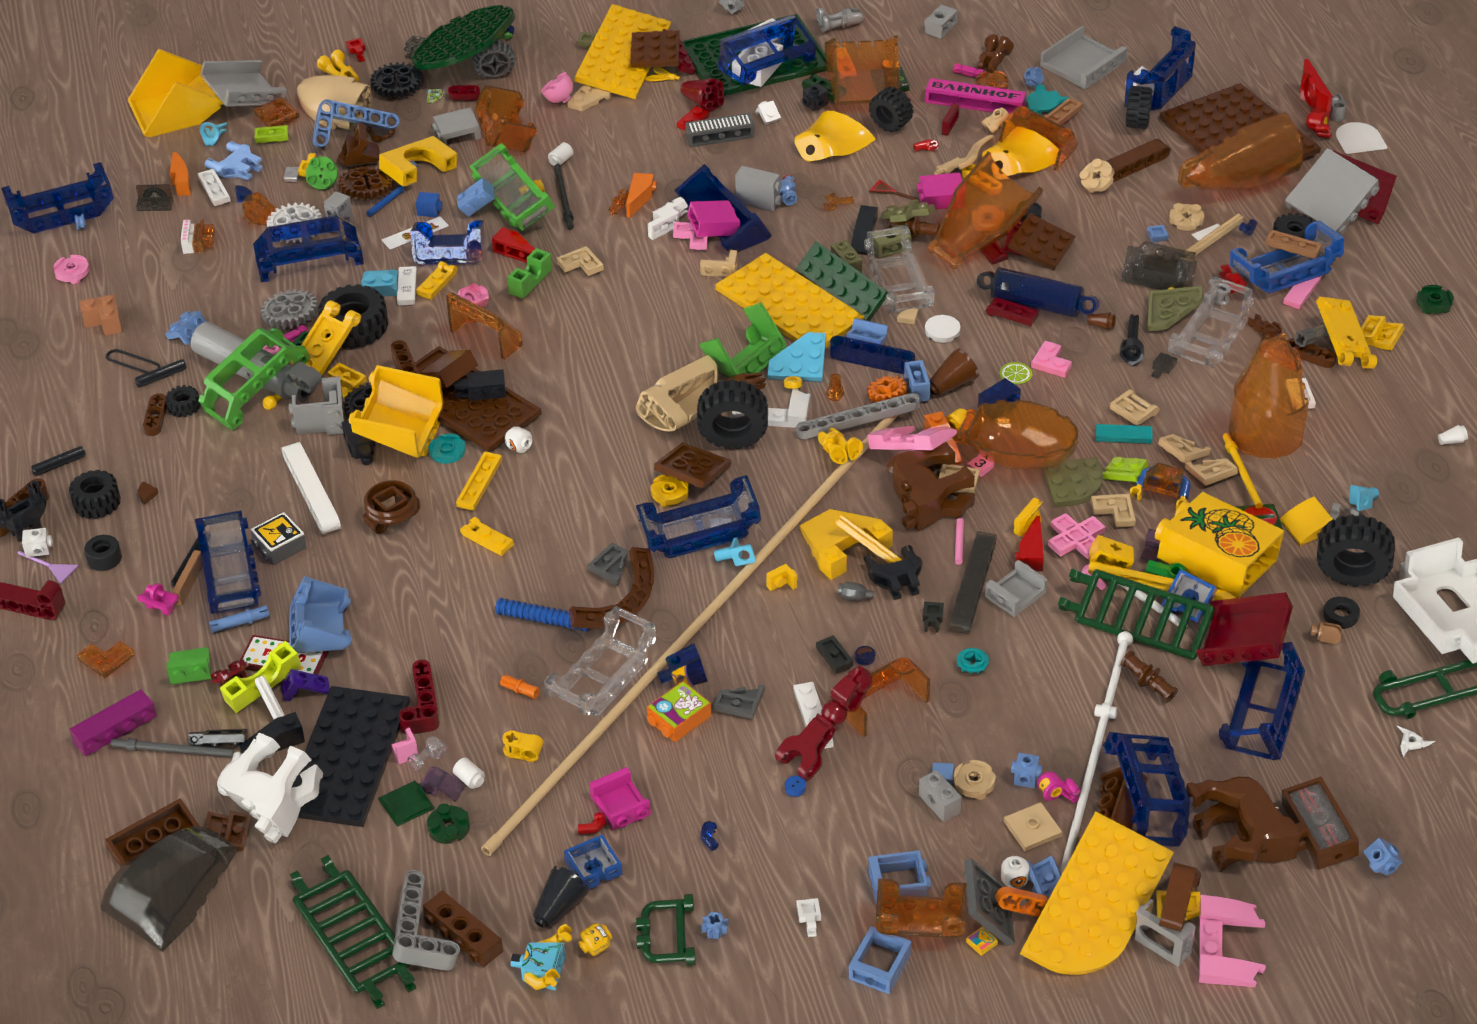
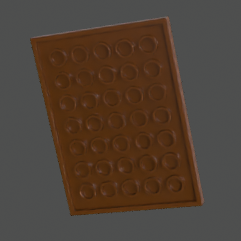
[1159,83,1321,184]

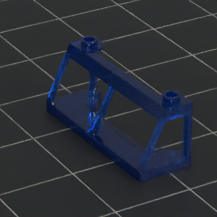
[718,15,817,85]
[1219,642,1306,760]

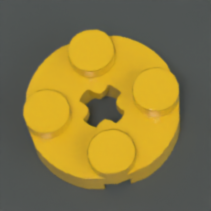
[650,474,689,507]

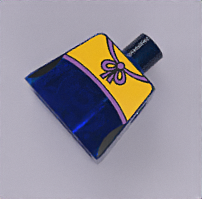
[657,644,708,686]

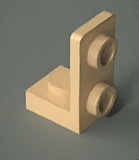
[700,250,738,277]

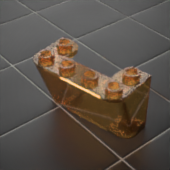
[876,879,967,938]

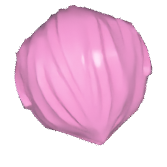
[458,283,489,310]

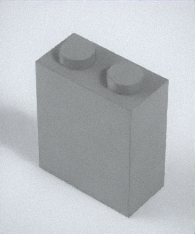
[735,166,782,211]

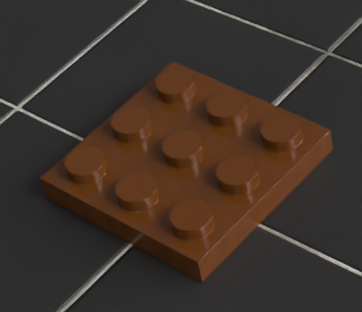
[630,30,680,68]
[1008,213,1076,271]
[654,442,731,488]

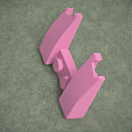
[867,426,957,450]
[1199,895,1266,987]

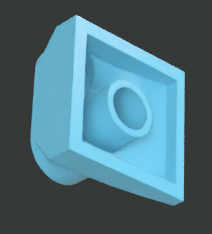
[361,269,398,297]

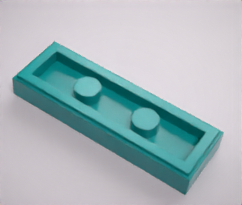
[1096,424,1153,444]

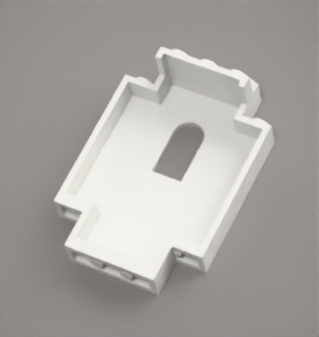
[1393,537,1477,663]

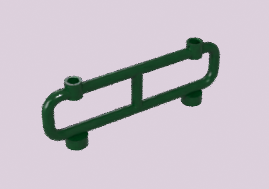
[1373,660,1477,719]

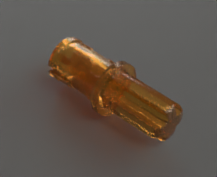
[608,189,629,215]

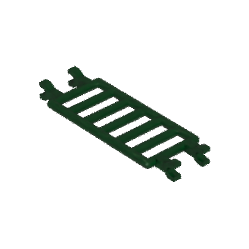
[290,855,416,1009]

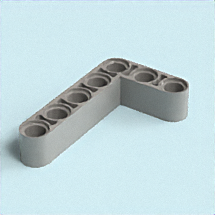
[392,870,460,971]

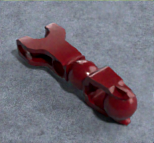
[775,665,873,781]

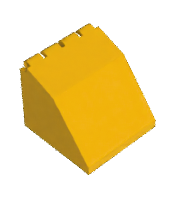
[128,49,223,137]

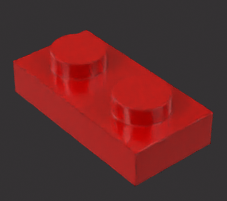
[677,106,709,131]

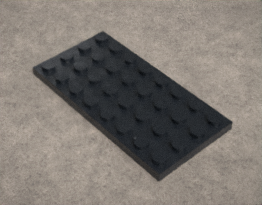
[292,686,410,827]

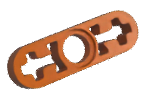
[995,886,1049,917]

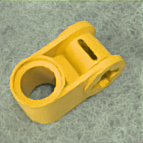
[502,730,544,762]

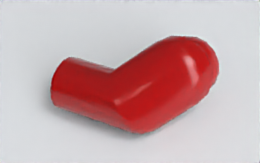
[913,139,939,152]

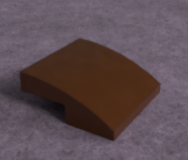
[199,810,251,852]

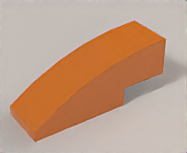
[170,152,191,196]

